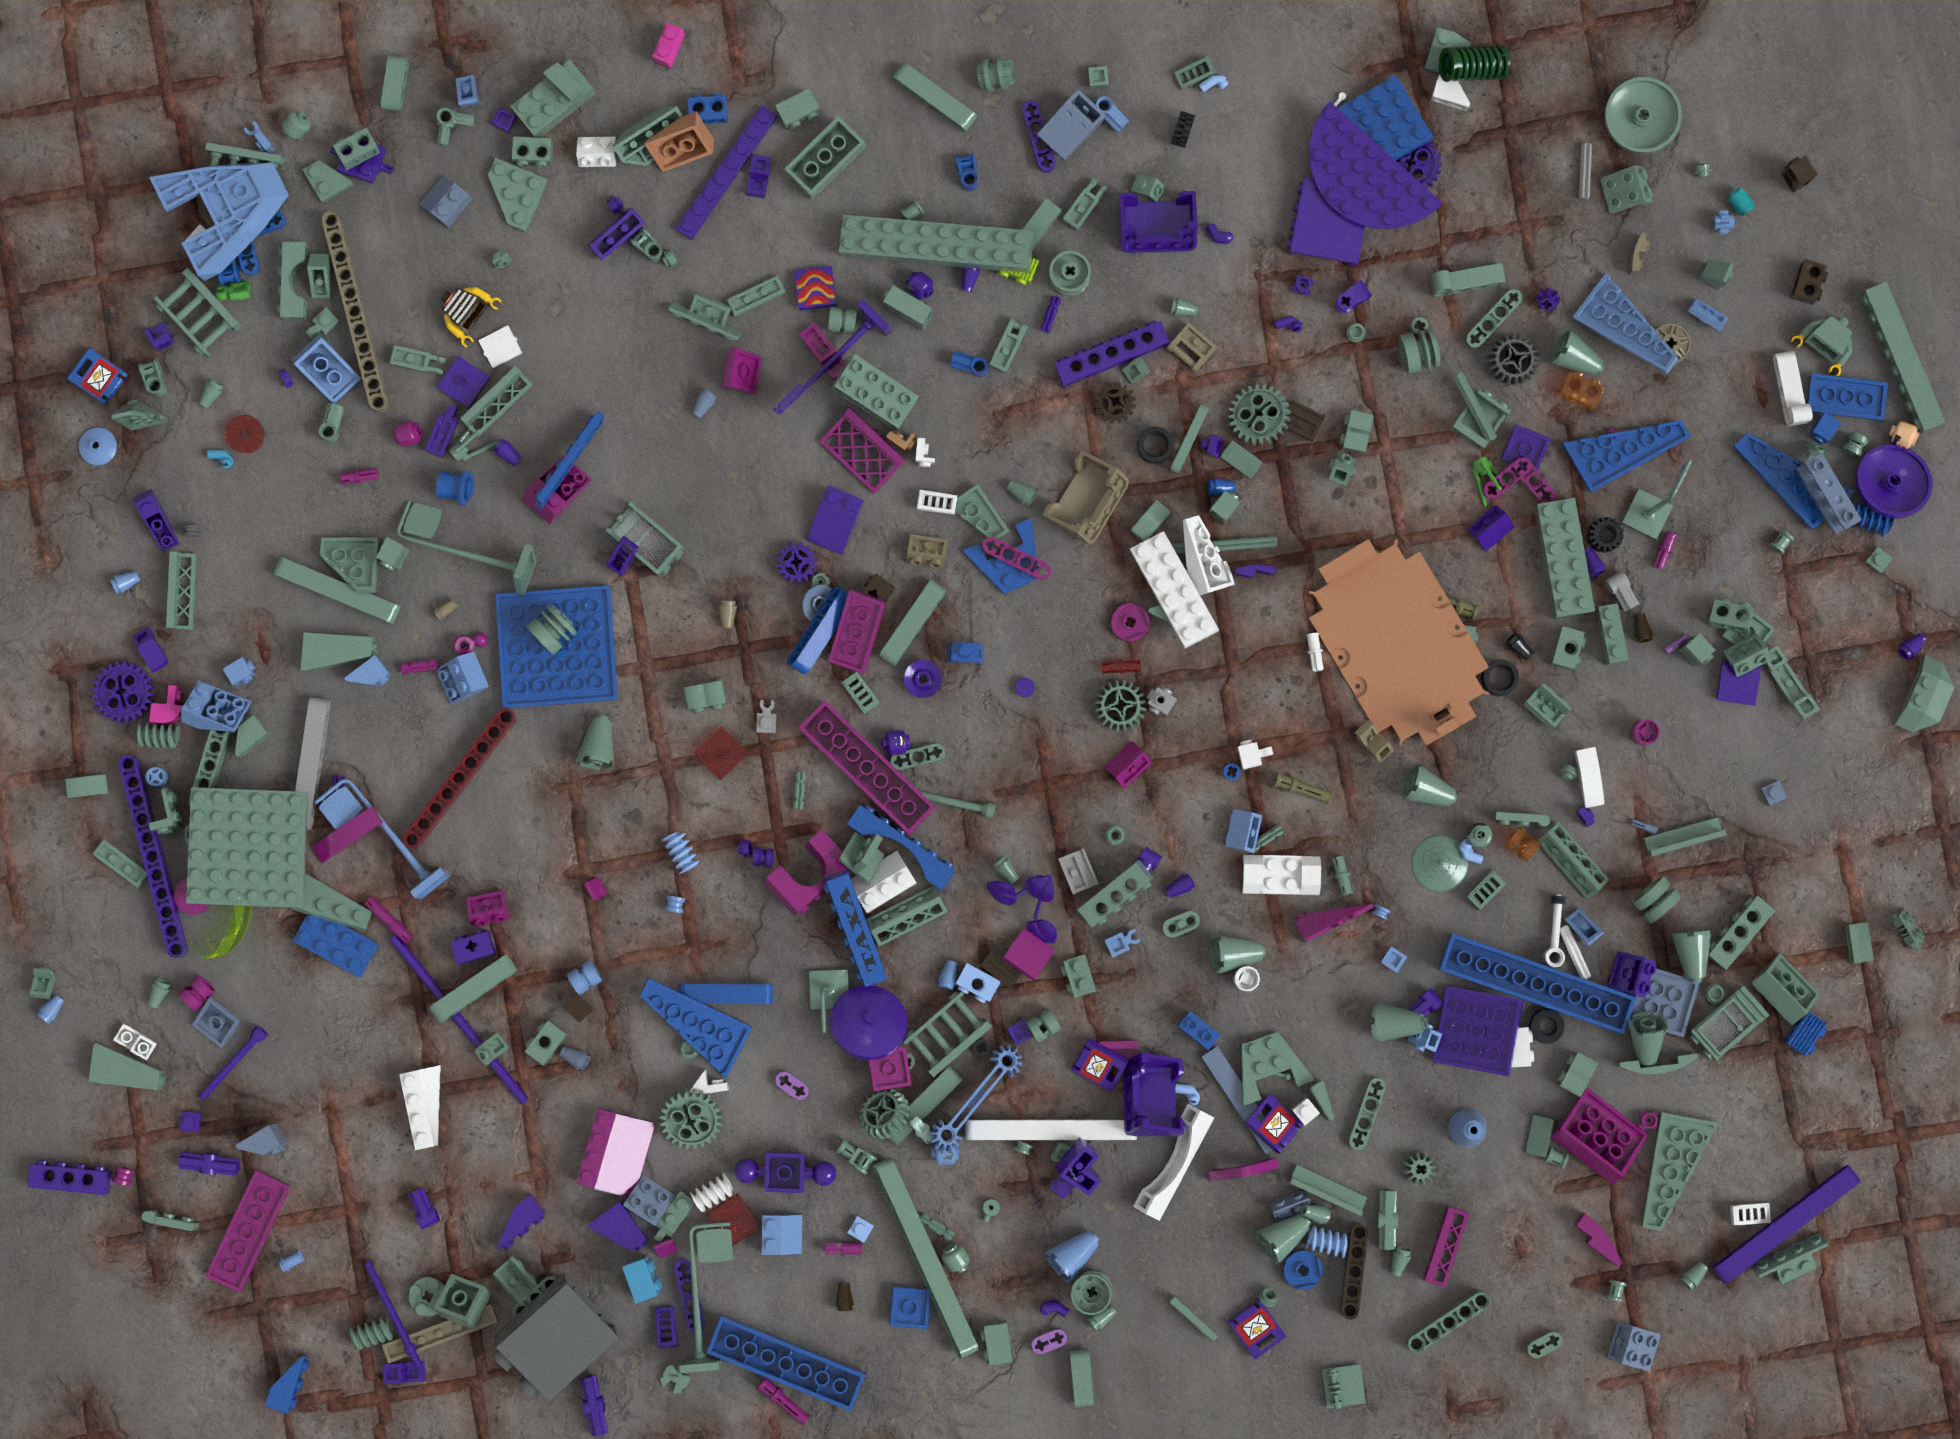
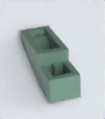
[1022,198,1061,250]

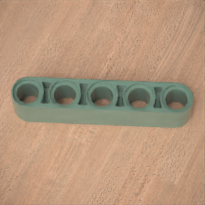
[892,62,977,132]
[879,579,947,667]
[189,730,232,806]
[429,954,518,1024]
[889,1066,963,1146]
[1406,1291,1490,1353]

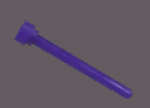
[199,1025,268,1100]

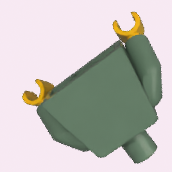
[1791,316,1852,376]

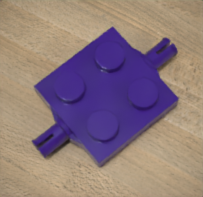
[330,136,394,184]

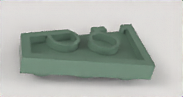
[947,484,1010,542]

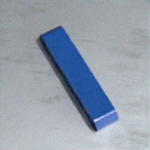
[787,586,849,674]
[678,984,773,1004]

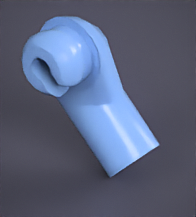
[1199,75,1228,92]
[1459,839,1483,864]
[1175,1083,1200,1105]

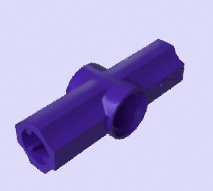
[178,1152,240,1176]
[580,1375,608,1436]

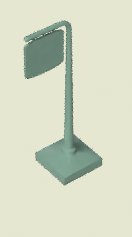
[1621,459,1692,540]
[396,501,537,596]
[809,969,849,1033]
[679,1222,733,1373]

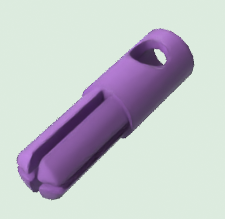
[1664,634,1689,654]

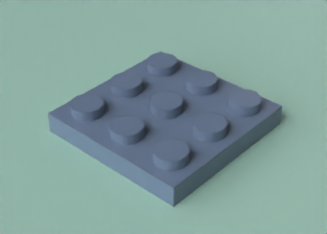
[1630,969,1700,1038]

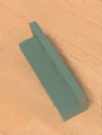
[460,366,533,438]
[166,551,197,630]
[1643,817,1727,857]
[1536,822,1609,899]
[866,886,948,947]
[1288,1164,1367,1216]

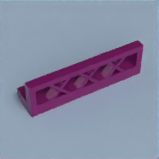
[1423,1206,1469,1287]

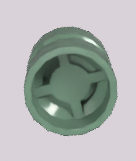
[828,307,858,334]
[1026,1008,1061,1043]

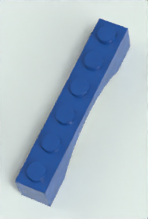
[847,805,955,890]

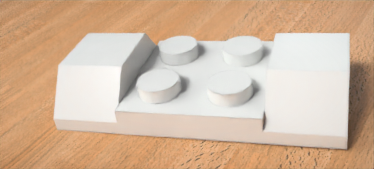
[1242,855,1321,895]

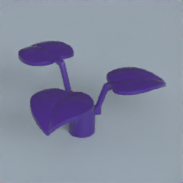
[986,875,1057,943]

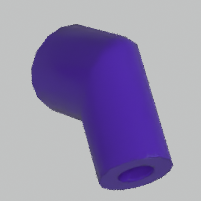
[1206,223,1234,244]
[1274,316,1302,333]
[1040,1300,1070,1317]

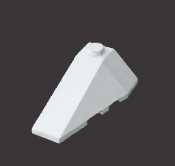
[1183,515,1235,595]

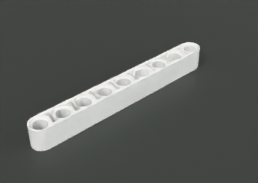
[965,1120,1137,1140]

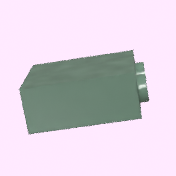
[882,285,933,331]

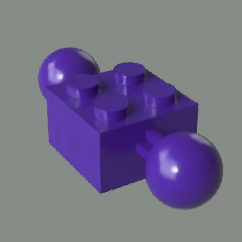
[734,1152,836,1193]

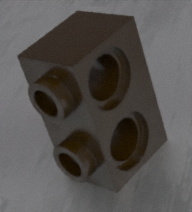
[1781,156,1818,193]
[1790,259,1828,305]

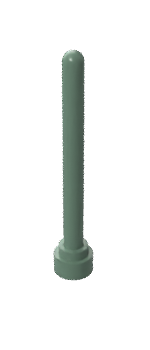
[920,791,996,819]

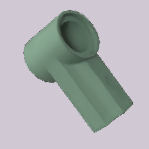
[319,403,345,443]

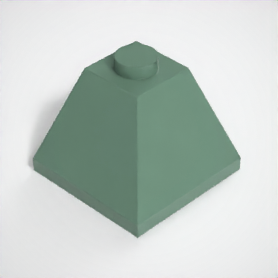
[1424,27,1471,73]

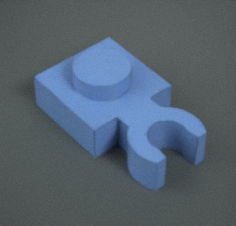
[1104,929,1141,958]

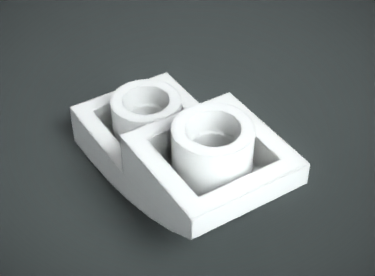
[113,1023,157,1060]

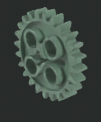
[1228,384,1291,446]
[659,1088,723,1149]

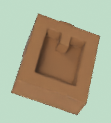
[886,431,917,453]

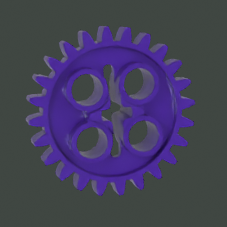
[1396,142,1442,188]
[91,661,155,723]

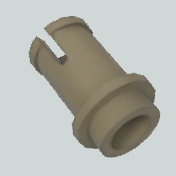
[433,597,458,620]

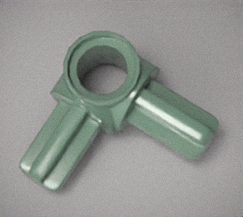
[437,108,475,145]

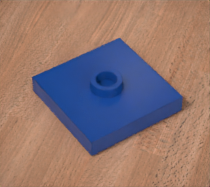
[889,1287,931,1329]

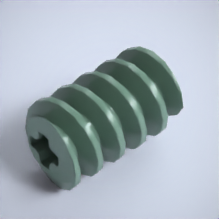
[137,723,180,749]
[349,1317,393,1350]

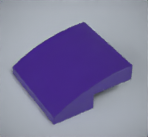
[1716,660,1761,706]

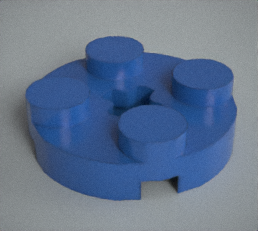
[1283,1250,1323,1290]

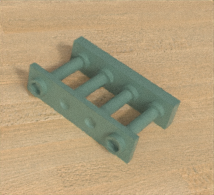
[205,142,285,169]
[154,268,242,357]
[904,991,992,1077]

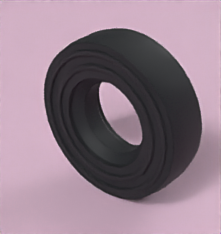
[1529,1009,1565,1044]

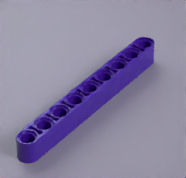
[1712,1165,1861,1284]

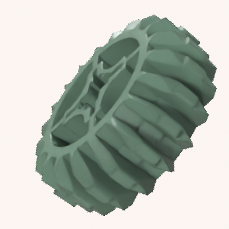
[1095,680,1146,732]
[859,1089,910,1140]

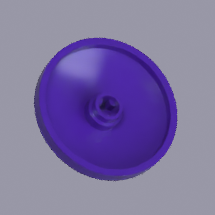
[1855,444,1933,519]
[830,985,907,1060]

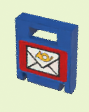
[67,348,128,405]

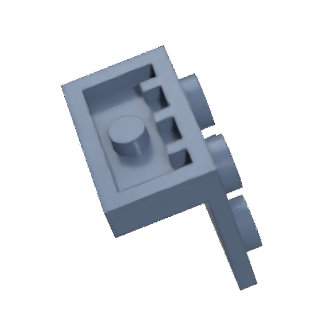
[1607,1321,1661,1371]

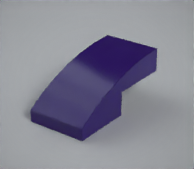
[746,155,772,198]
[1234,565,1276,579]
[382,1361,426,1384]

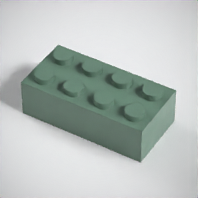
[510,59,596,138]
[784,116,866,200]

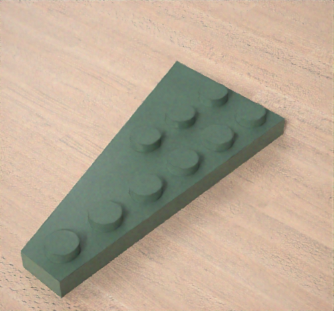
[1641,1112,1719,1231]

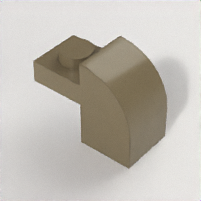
[1355,720,1394,764]

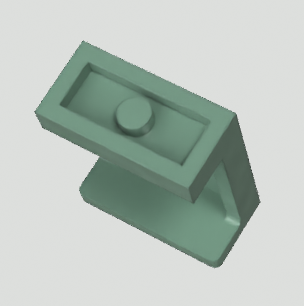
[1451,390,1510,451]

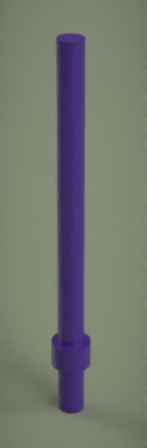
[364,1261,423,1368]

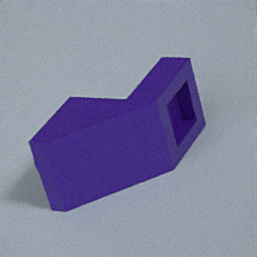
[132,626,169,673]

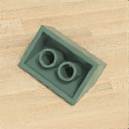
[1751,953,1820,1025]

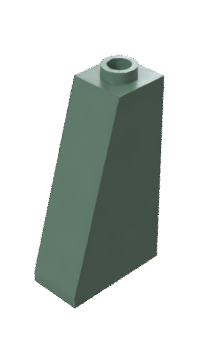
[300,632,378,672]
[88,1043,166,1090]

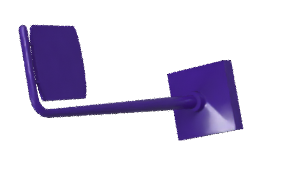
[773,299,892,415]

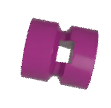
[1630,719,1660,746]
[178,974,216,1011]

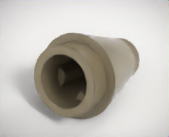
[718,600,737,628]

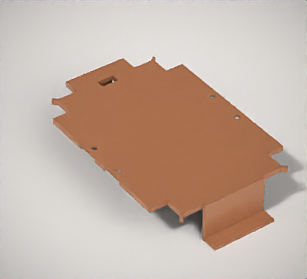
[1309,539,1489,746]

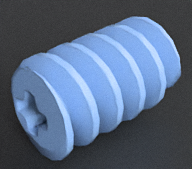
[662,832,700,875]
[1305,1226,1348,1258]

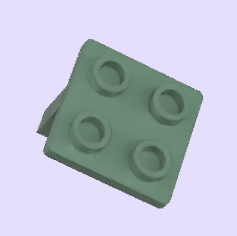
[839,832,884,883]

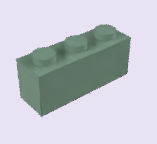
[1595,603,1629,665]

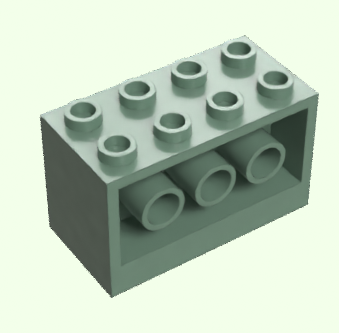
[829,354,919,431]

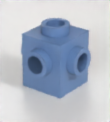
[1407,1024,1442,1052]

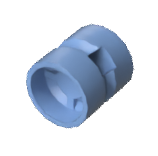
[567,960,603,995]

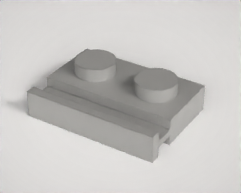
[1058,848,1099,895]

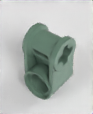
[628,226,664,263]
[138,358,167,397]

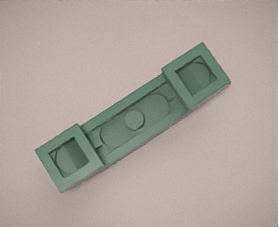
[1765,645,1820,720]
[1617,1053,1697,1074]

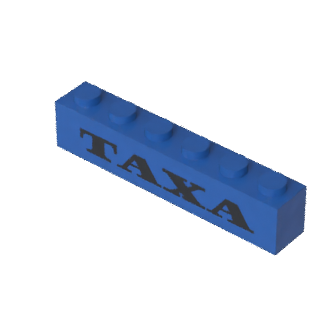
[823,869,887,987]

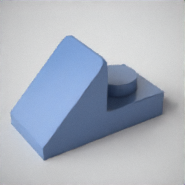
[456,75,480,108]
[1565,908,1604,946]

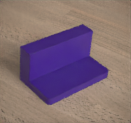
[1467,505,1514,551]

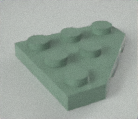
[488,158,548,232]
[320,537,380,593]

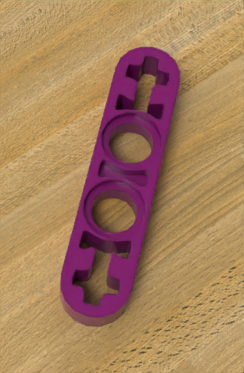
[982,537,1051,580]

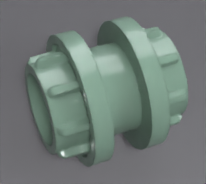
[977,56,1015,92]

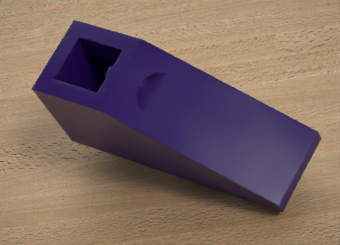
[134,489,180,552]
[497,1194,546,1250]

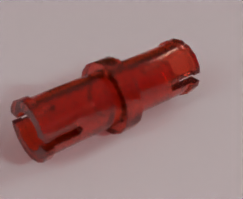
[1102,659,1141,674]

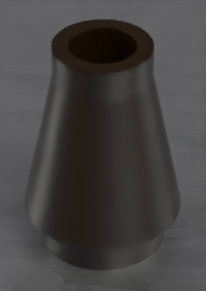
[1634,613,1654,643]
[835,1283,854,1311]

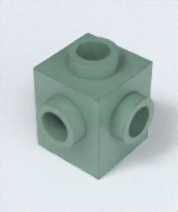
[1328,452,1357,486]

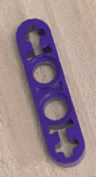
[1022,100,1055,173]
[675,1259,705,1334]

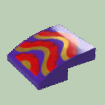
[794,266,837,311]

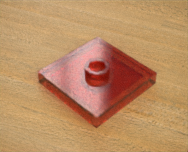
[694,726,748,780]

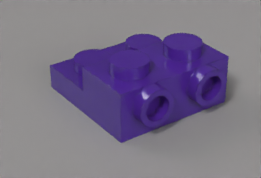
[1608,951,1656,998]

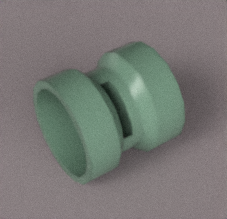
[1842,432,1868,458]

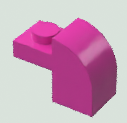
[149,685,183,724]

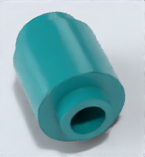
[1728,188,1755,216]

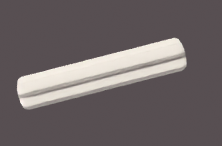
[1560,925,1591,979]

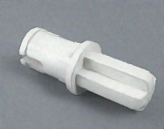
[1306,633,1323,672]

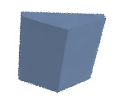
[192,997,241,1049]

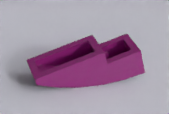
[1574,1212,1622,1267]

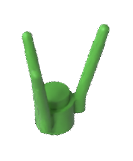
[1472,456,1507,507]

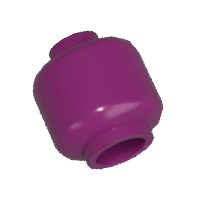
[393,420,423,447]

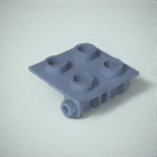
[623,1175,675,1227]

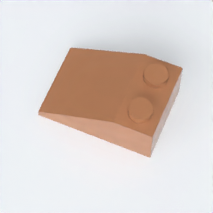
[644,111,714,172]

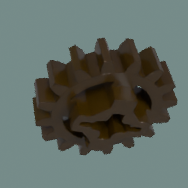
[1095,382,1136,424]

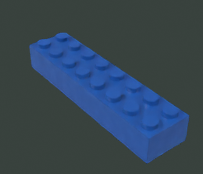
[706,1314,866,1411]

